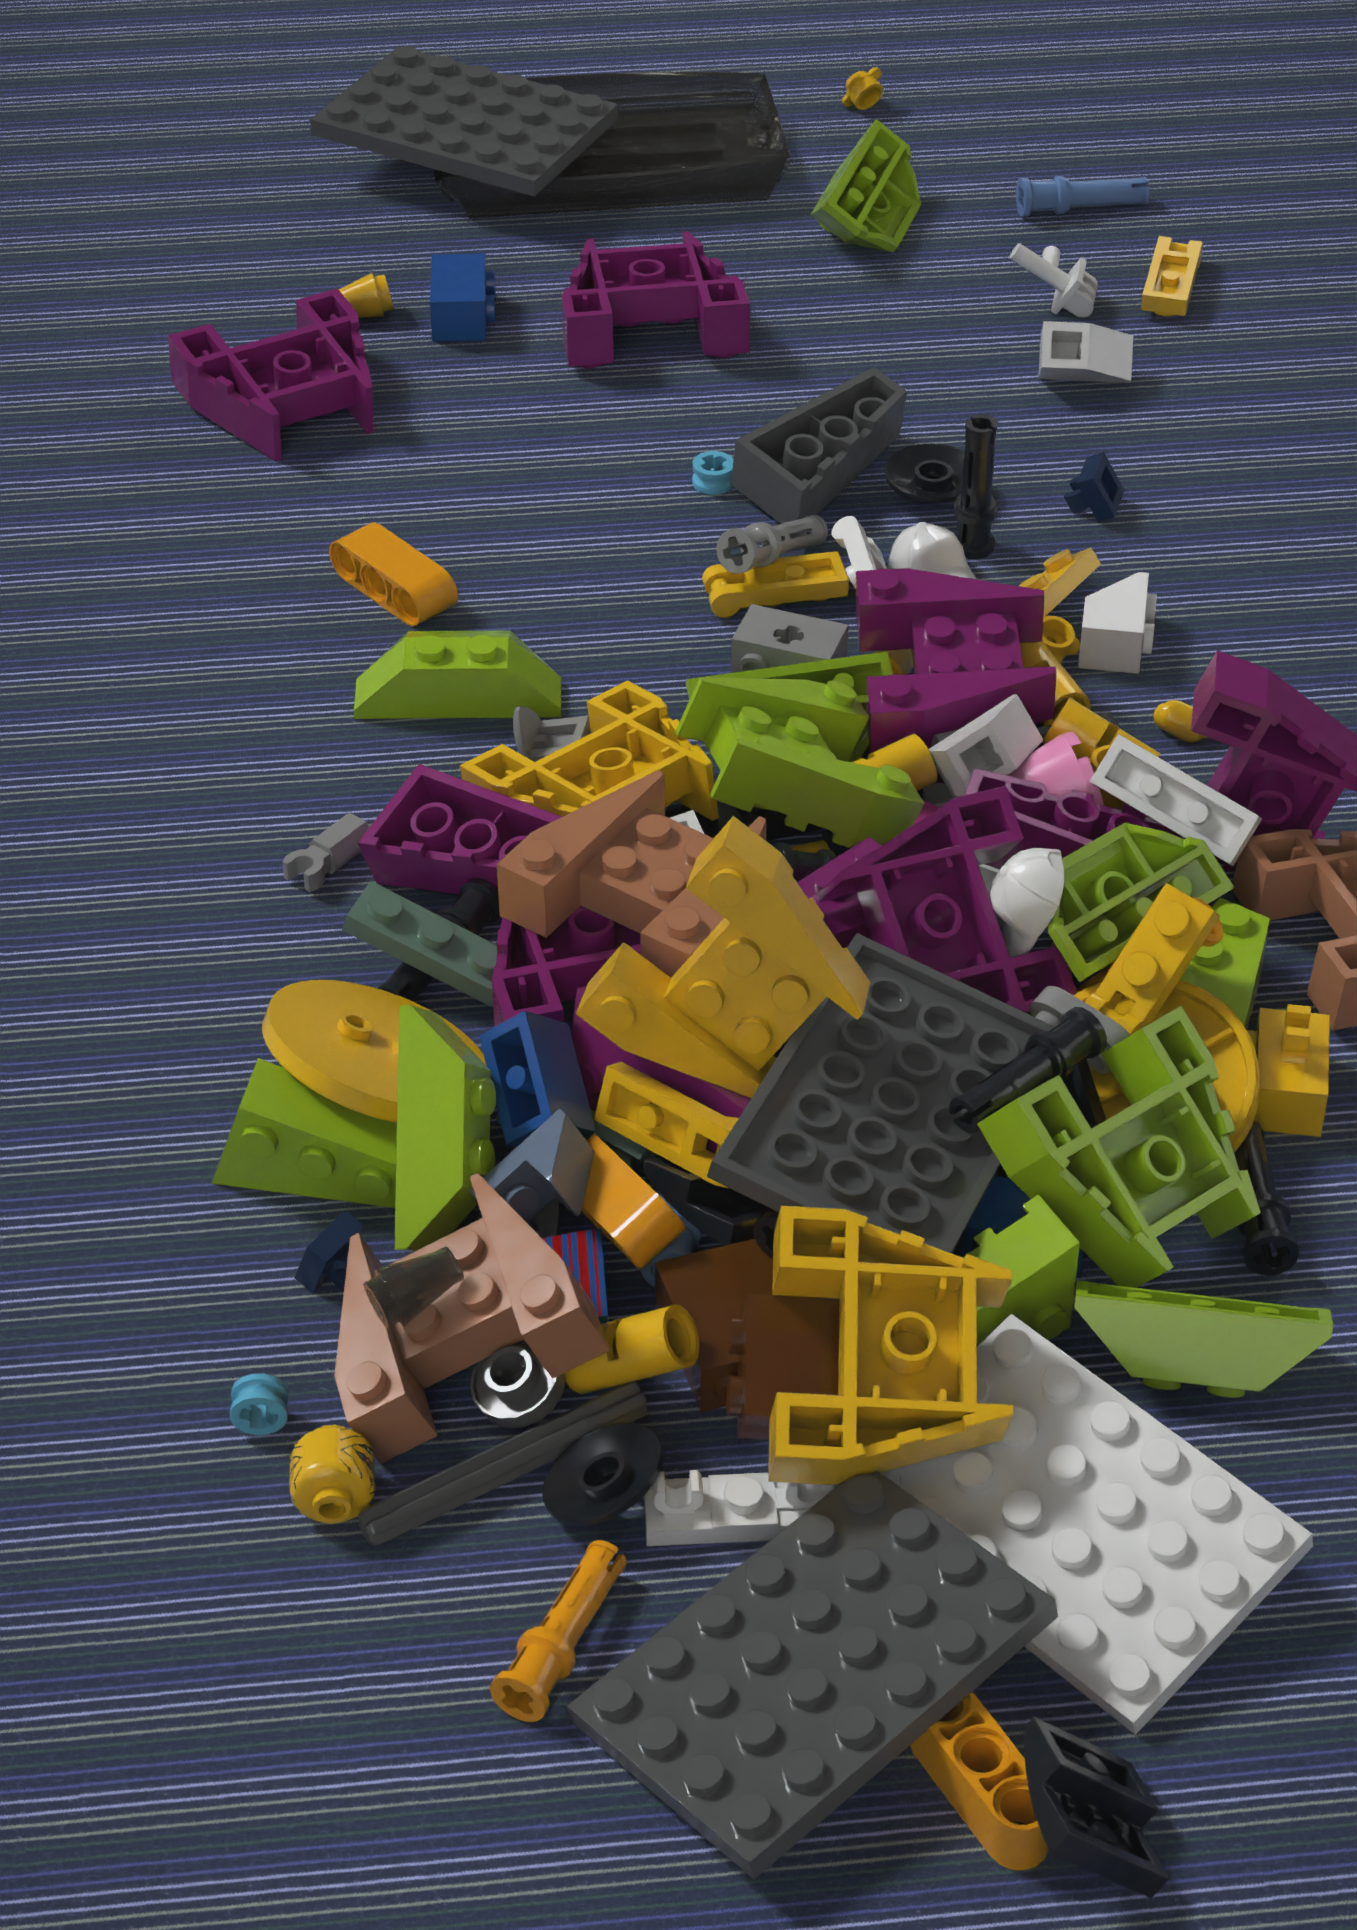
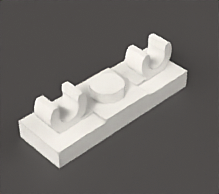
[1090,734,1262,866]
[644,1470,838,1546]

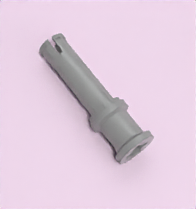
[716,515,828,574]

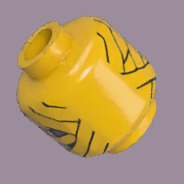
[289,1425,375,1524]

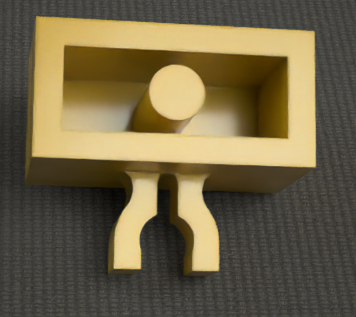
[1247,1004,1330,1137]

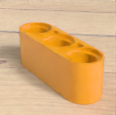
[329,522,458,627]
[581,1134,687,1270]
[910,1691,1049,1870]

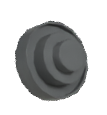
[470,1340,566,1428]

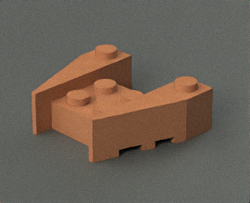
[497,770,766,978]
[1232,829,1357,1031]
[334,1173,610,1464]

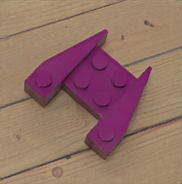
[562,231,750,369]
[168,288,374,461]
[856,568,1056,754]
[1191,650,1357,871]
[817,786,1077,1016]
[492,906,641,1027]

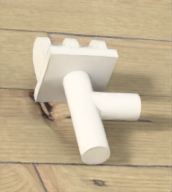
[1010,243,1098,317]

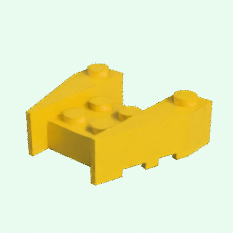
[459,680,719,821]
[576,816,871,1098]
[768,1206,1014,1485]

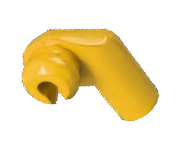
[1153,700,1208,743]

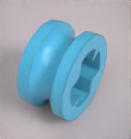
[692,451,734,495]
[230,1373,289,1435]

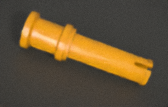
[490,1540,627,1722]

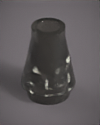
[363,1246,464,1328]

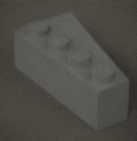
[731,367,907,524]

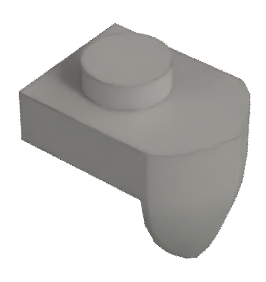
[513,707,591,762]

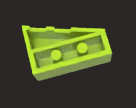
[1179,898,1270,1030]
[211,1058,397,1208]
[962,1194,1080,1347]

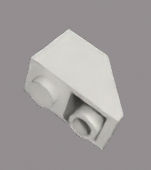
[1039,321,1133,383]
[1078,572,1157,674]
[929,694,1043,797]

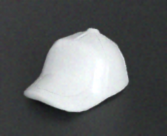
[887,522,976,579]
[989,848,1064,958]

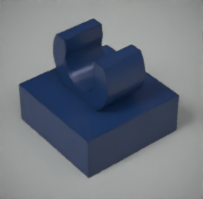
[1064,452,1125,522]
[294,1210,364,1293]

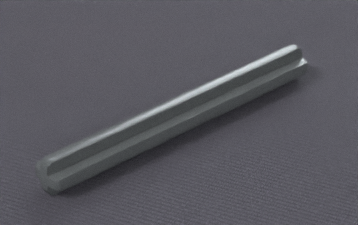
[358,1382,648,1546]

